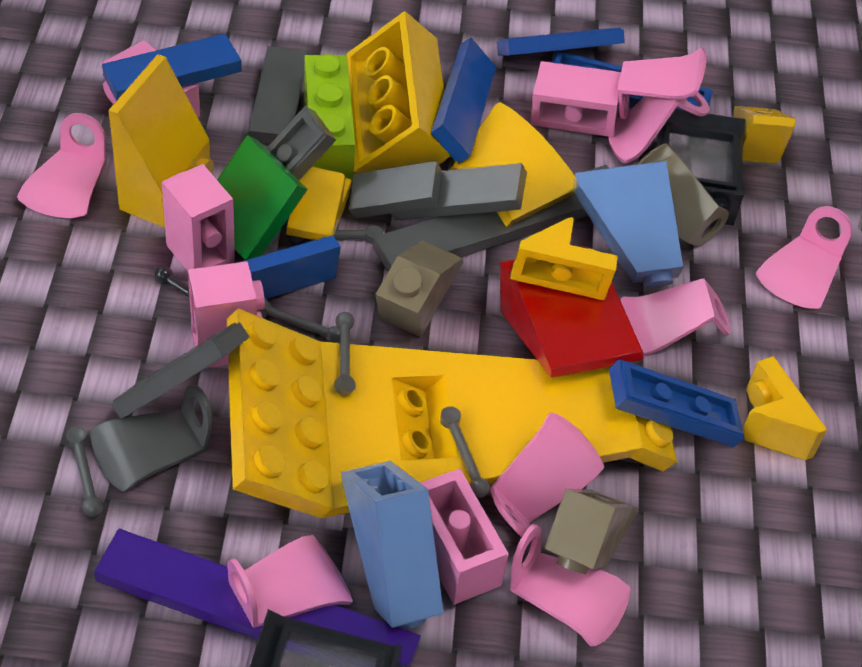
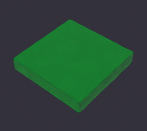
[217,135,308,260]

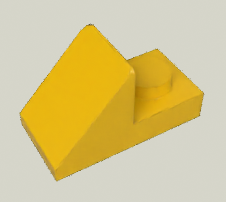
[733,106,796,163]
[286,167,352,240]
[510,217,618,300]
[743,356,827,461]

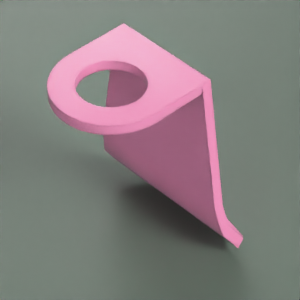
[618,48,707,119]
[608,92,710,164]
[17,113,106,219]
[756,206,853,309]
[620,278,731,356]
[490,413,605,537]
[511,524,631,647]
[227,535,353,628]

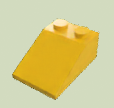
[109,54,214,228]

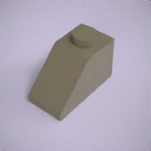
[375,240,463,338]
[544,488,638,574]

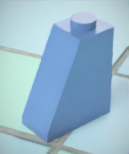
[574,161,683,288]
[341,461,443,628]

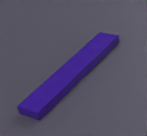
[94,528,421,667]

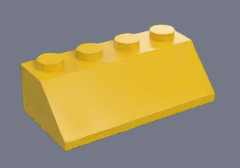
[345,11,451,174]

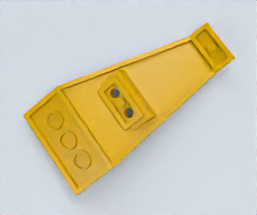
[227,308,677,518]

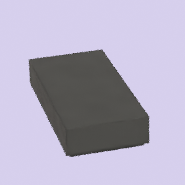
[349,161,442,219]

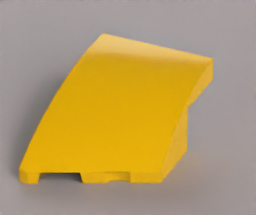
[450,102,575,228]

